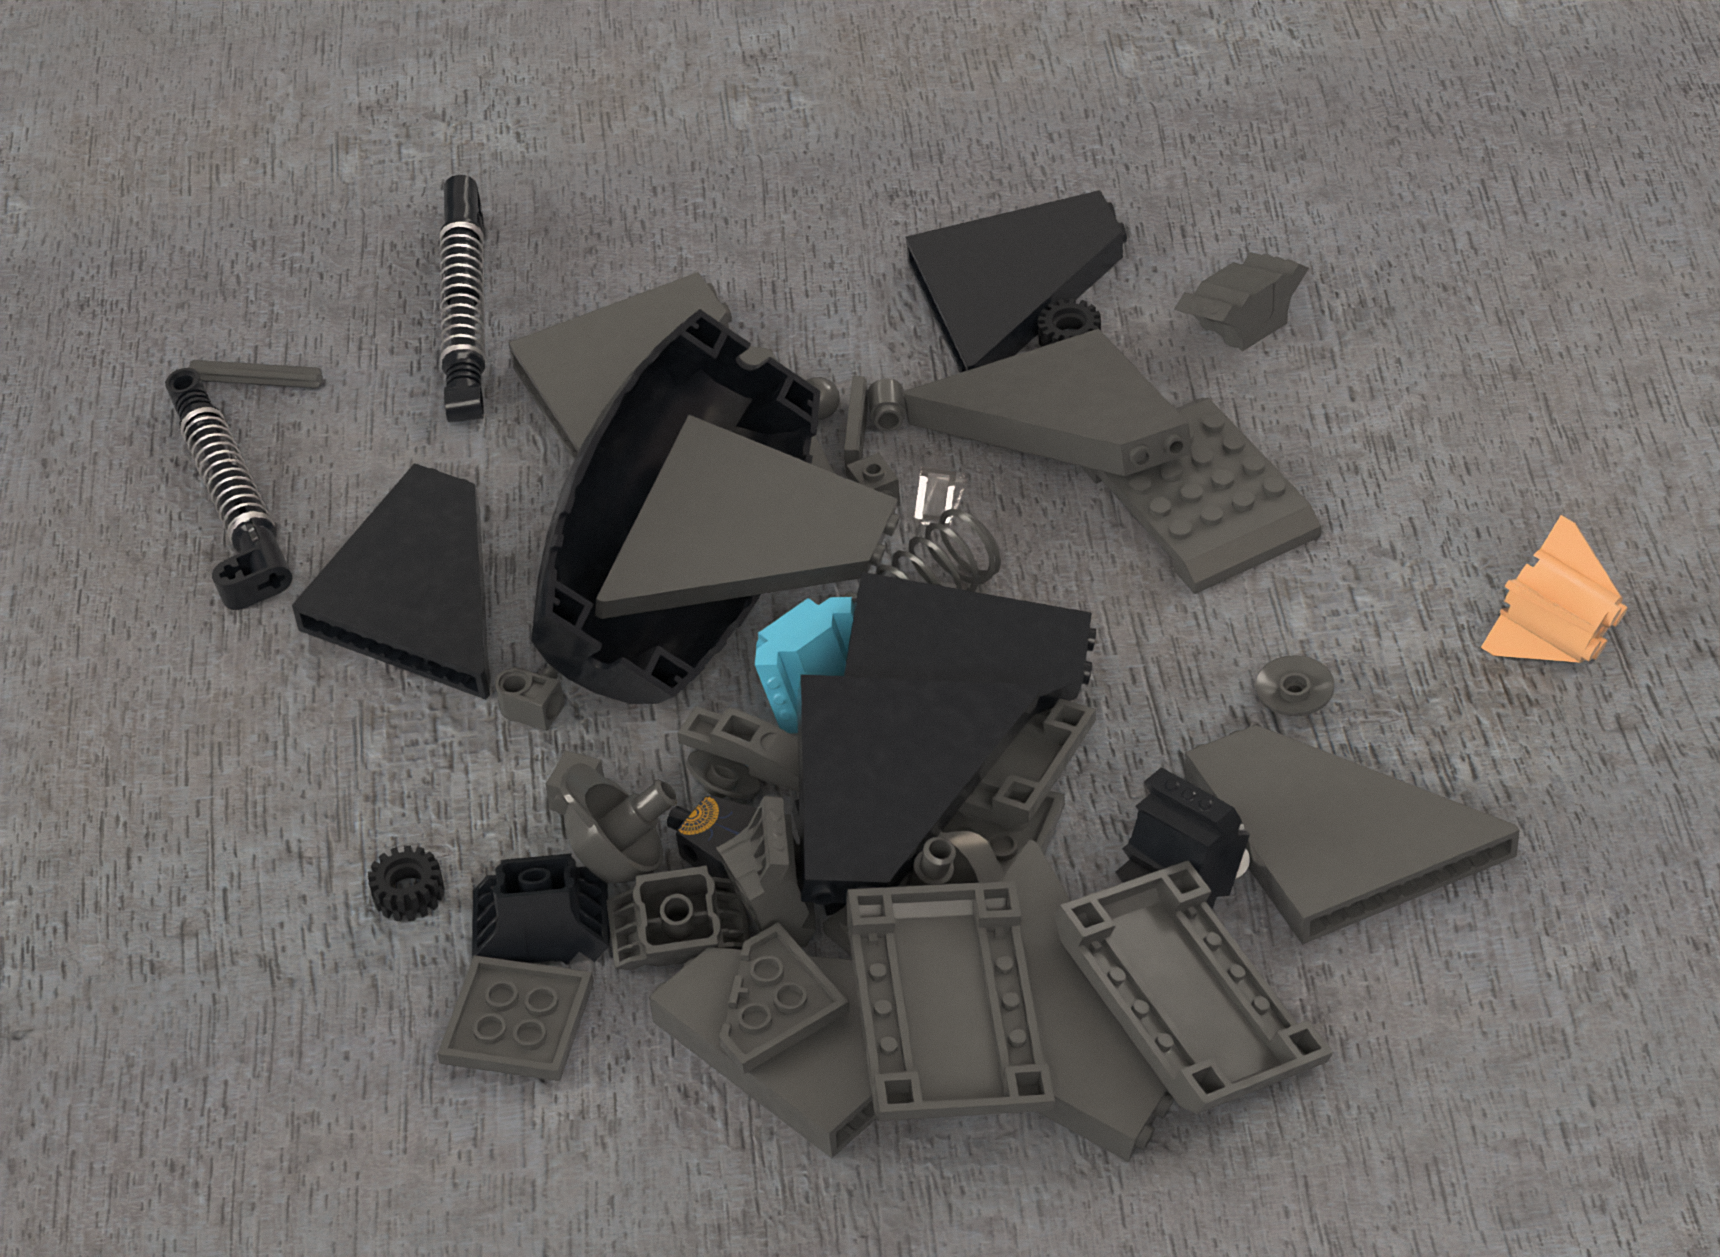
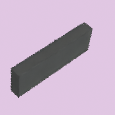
[844,376,869,476]

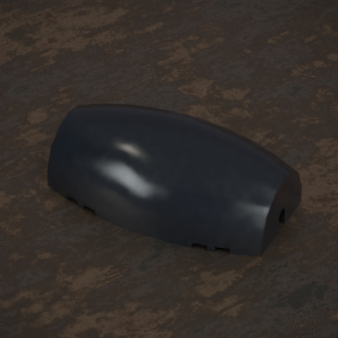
[531,309,820,704]

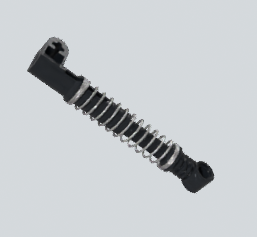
[439,175,486,422]
[165,368,293,610]

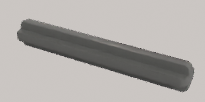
[188,360,323,388]

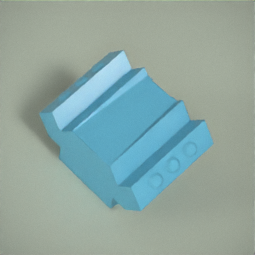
[755,597,855,733]

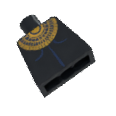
[667,795,757,879]

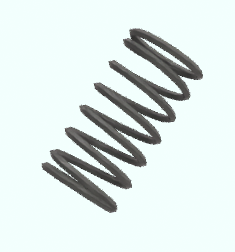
[842,509,1001,599]

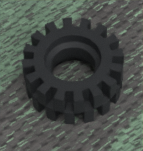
[1038,298,1101,347]
[368,845,445,922]

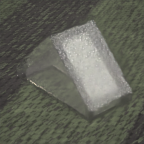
[913,466,968,527]

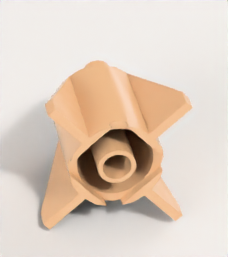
[1481,515,1628,663]

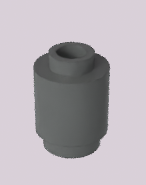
[868,378,906,431]

